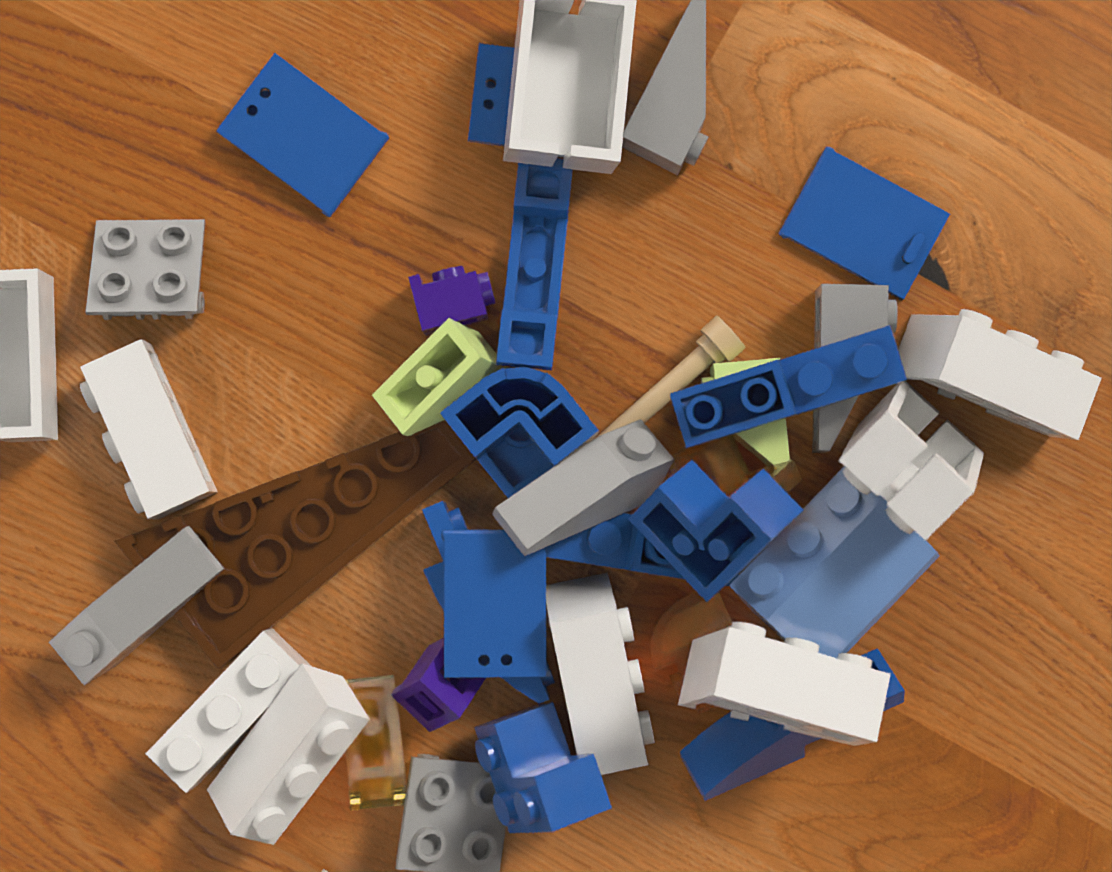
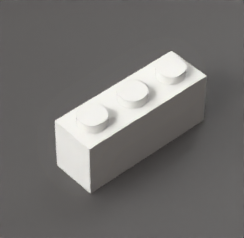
[80,339,218,519]
[146,628,311,793]
[207,663,370,845]

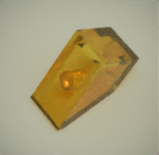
[345,675,406,811]

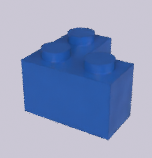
[628,460,803,602]
[474,702,612,833]

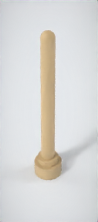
[596,315,746,438]

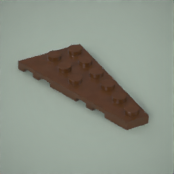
[114,420,476,670]

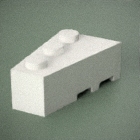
[898,309,1101,440]
[546,573,655,775]
[678,622,890,746]

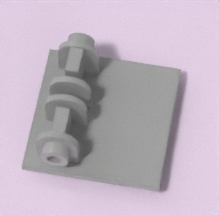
[86,219,205,320]
[395,754,506,872]

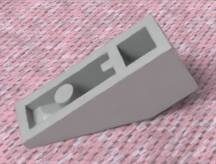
[622,0,709,175]
[812,284,898,453]
[492,419,674,556]
[49,526,224,685]

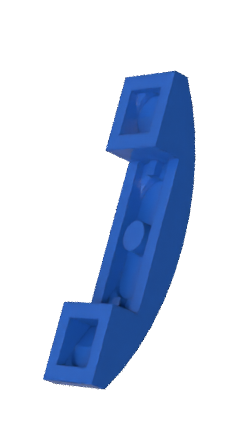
[496,158,573,371]

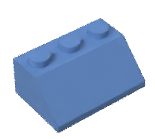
[729,466,940,658]

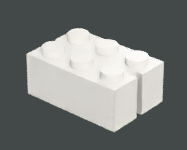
[503,0,637,174]
[0,269,58,442]
[839,381,984,541]

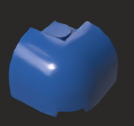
[440,367,599,498]

